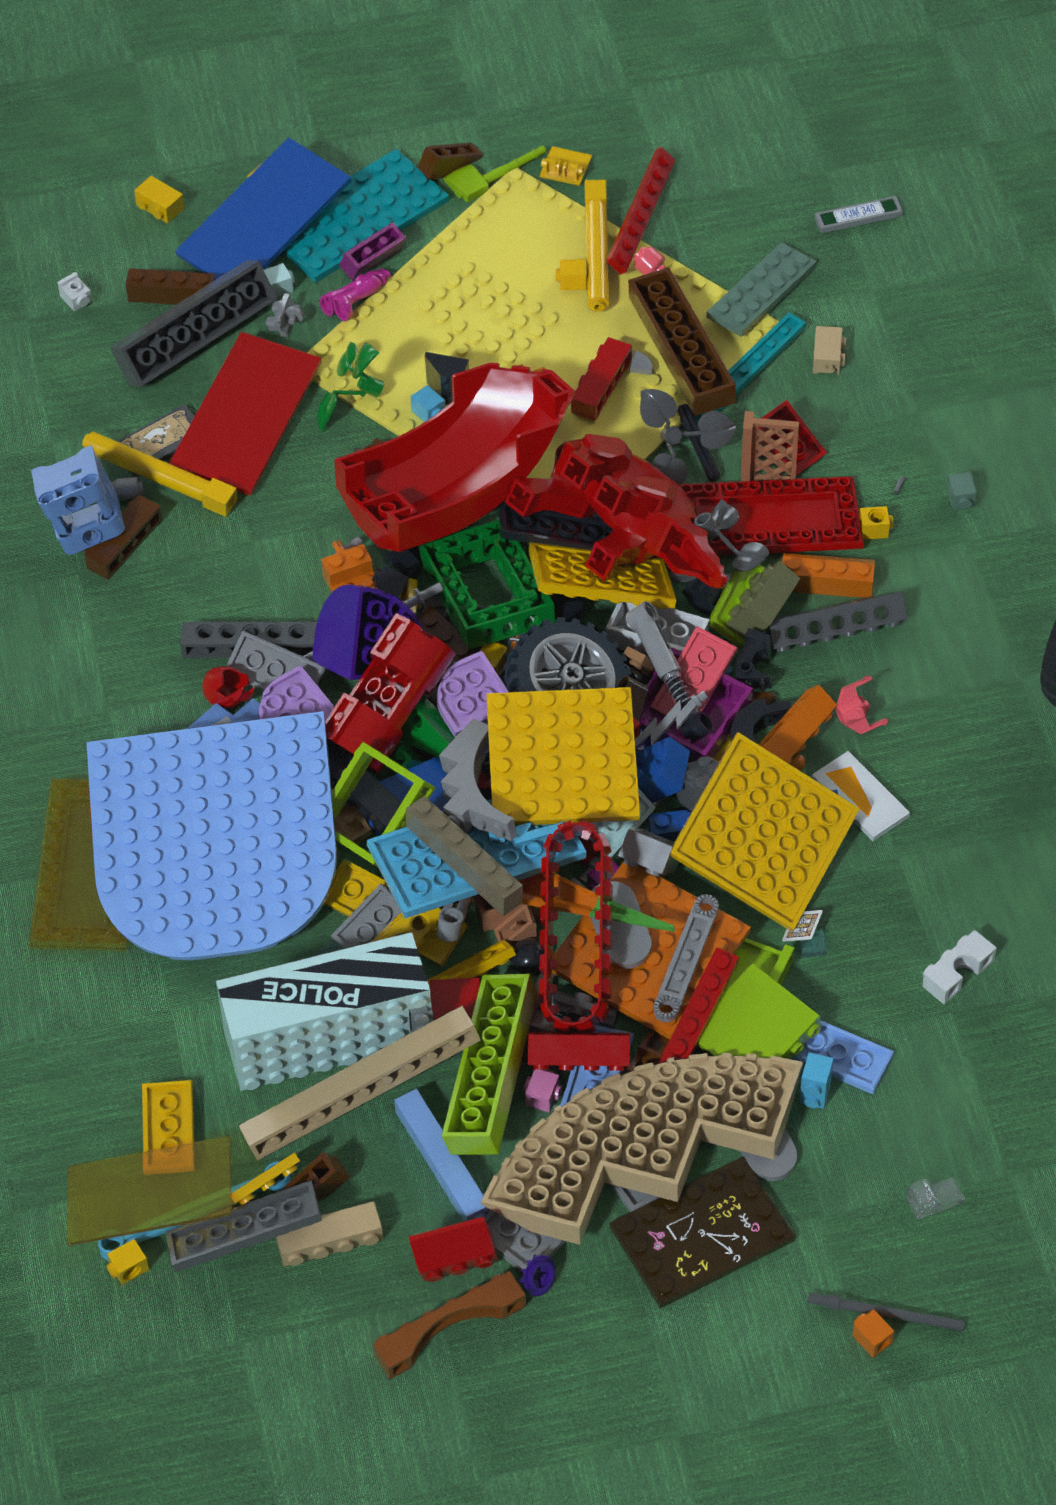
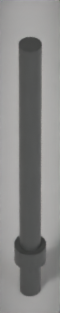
[807,1293,965,1331]

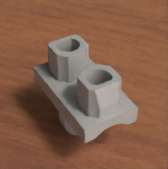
[266,293,304,337]

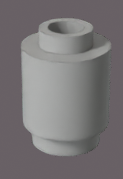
[111,477,145,501]

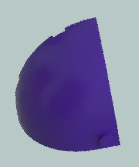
[312,585,423,680]

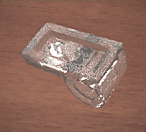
[906,1177,964,1220]

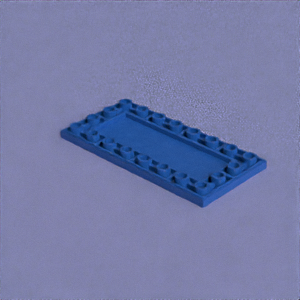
[175,137,352,280]

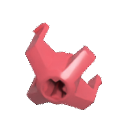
[836,676,888,734]

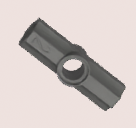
[542,991,619,1029]

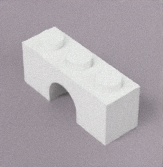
[922,930,997,1004]

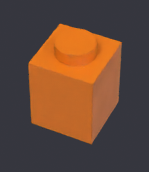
[852,1309,895,1358]

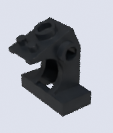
[735,628,772,691]

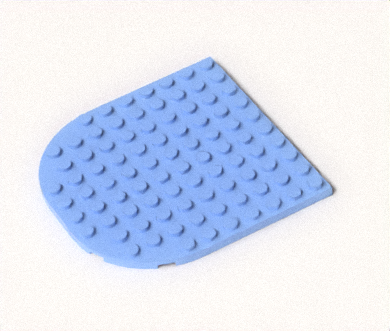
[86,711,337,960]

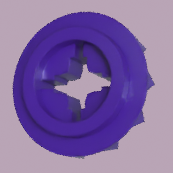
[520,1254,556,1296]

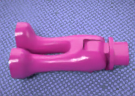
[319,268,391,321]

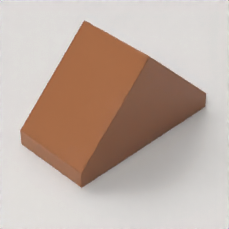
[494,905,537,947]

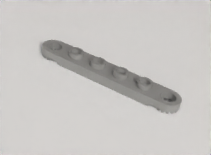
[654,894,719,1022]

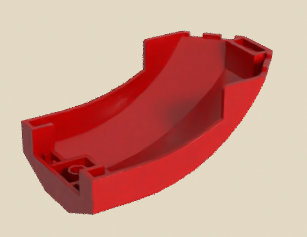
[334,362,575,552]

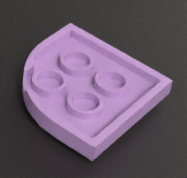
[437,651,509,737]
[259,665,334,721]

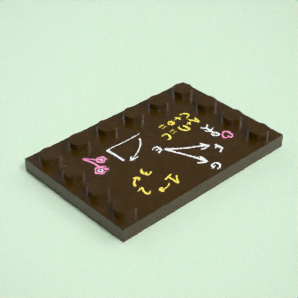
[609,1157,795,1309]

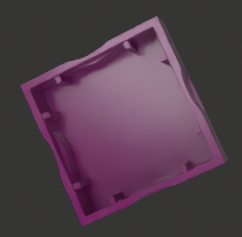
[639,647,753,763]

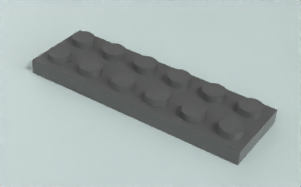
[166,1180,322,1272]

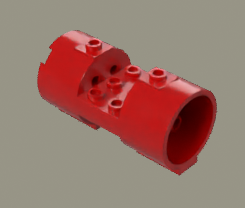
[325,613,456,774]

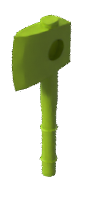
[443,145,546,203]

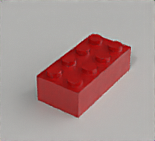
[528,1032,630,1071]

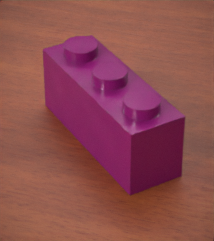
[339,222,406,281]

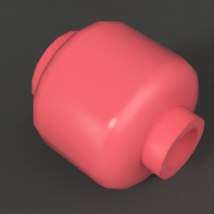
[633,246,666,275]

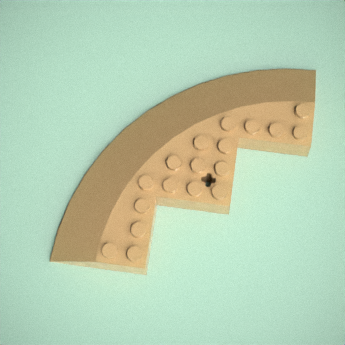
[481,1053,803,1245]

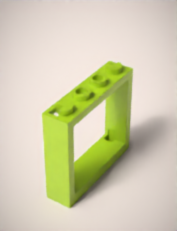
[332,742,436,867]

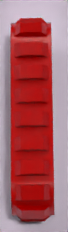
[539,820,613,1035]

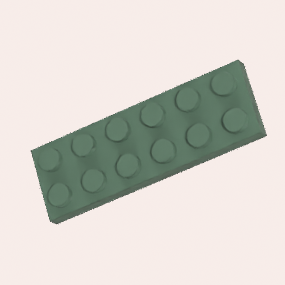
[706,242,817,337]

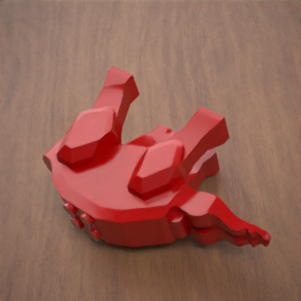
[505,434,728,588]

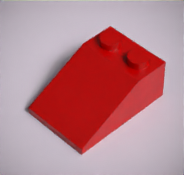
[757,400,827,476]

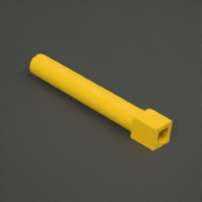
[585,180,609,312]
[82,431,237,517]

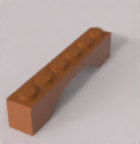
[373,1271,526,1380]

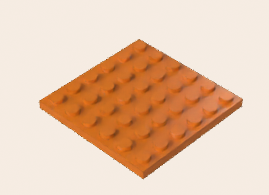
[553,862,751,1039]

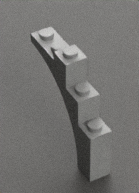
[439,719,517,841]

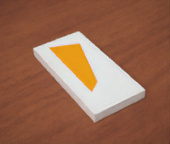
[811,751,910,841]

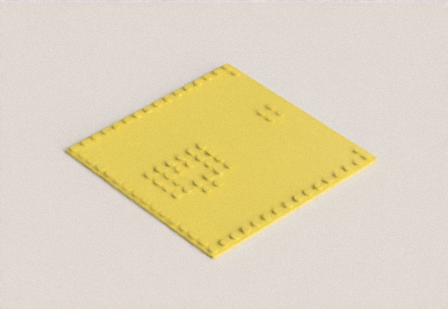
[307,168,779,501]

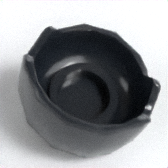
[510,938,545,975]

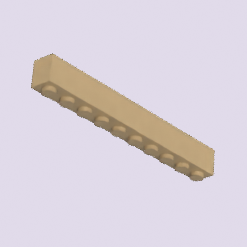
[239,1006,481,1160]

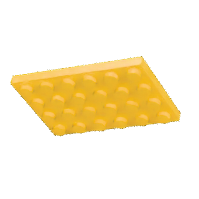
[528,542,676,609]

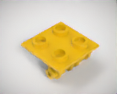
[539,146,592,186]

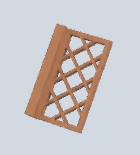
[741,411,799,482]

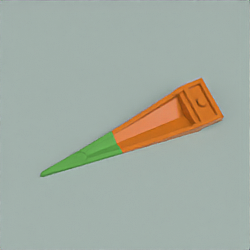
[519,873,675,932]

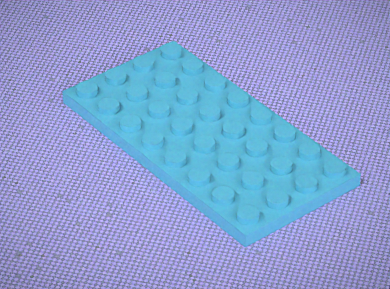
[367,799,587,919]

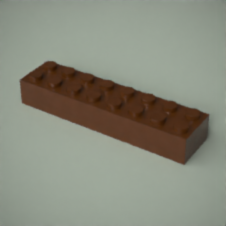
[628,267,736,416]

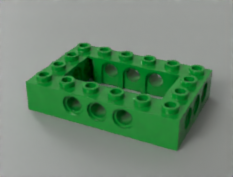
[419,520,555,650]

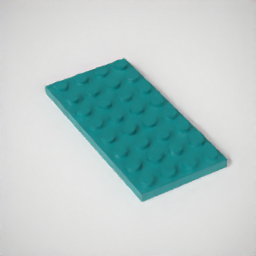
[282,149,449,283]

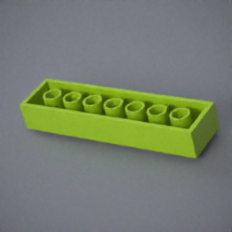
[442,974,538,1155]

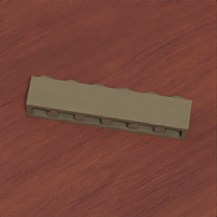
[406,796,523,916]

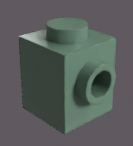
[947,472,977,510]

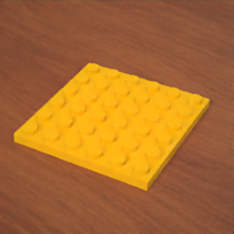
[486,687,640,826]
[670,732,860,930]

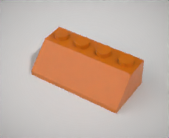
[782,552,875,598]

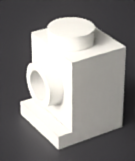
[58,272,92,311]

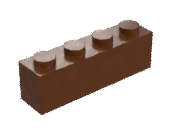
[125,268,215,305]
[84,495,163,580]

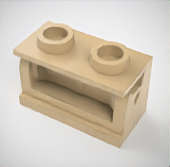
[813,326,846,375]

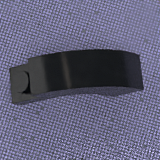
[730,698,792,744]

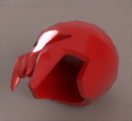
[202,666,255,709]

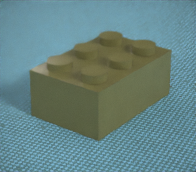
[726,561,800,641]

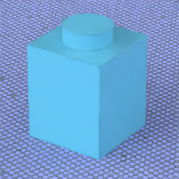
[411,385,445,422]

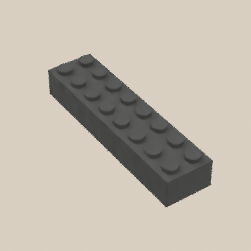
[109,260,277,387]

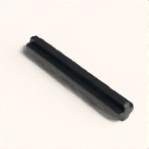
[677,403,720,482]

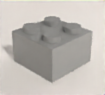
[618,828,679,877]

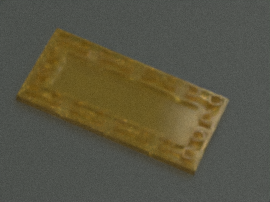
[29,778,128,952]

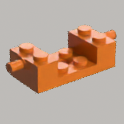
[321,540,390,594]

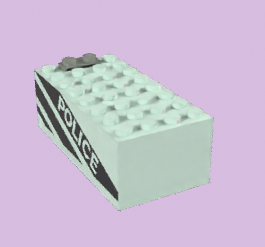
[216,932,433,1091]

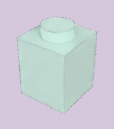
[264,263,295,298]

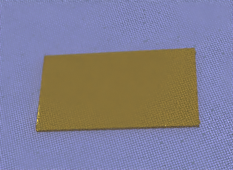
[66,1136,233,1246]

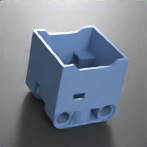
[31,445,125,555]

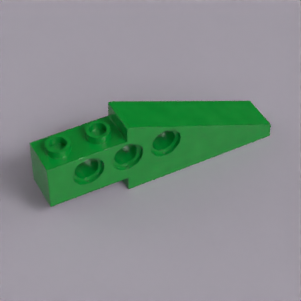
[401,695,455,758]

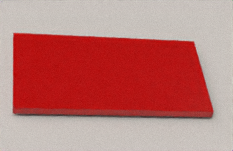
[169,332,322,496]
[678,476,864,556]

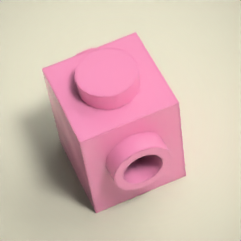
[524,1070,562,1113]

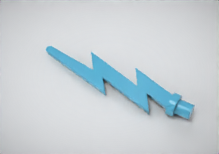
[488,821,581,846]

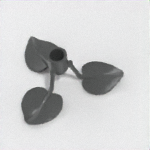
[640,389,736,484]
[668,499,769,583]

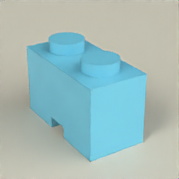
[800,1052,833,1109]

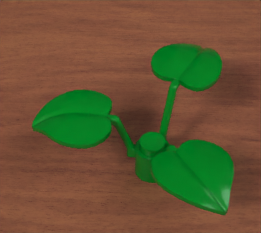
[317,342,384,432]

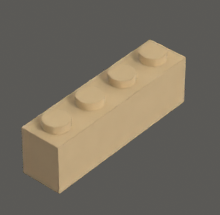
[276,1201,383,1266]

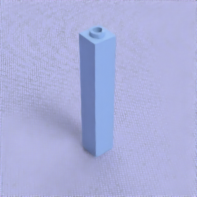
[394,1089,490,1222]

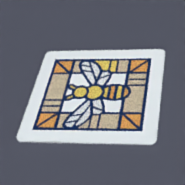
[782,910,822,942]

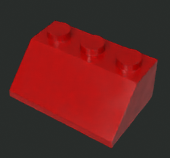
[408,1217,499,1282]

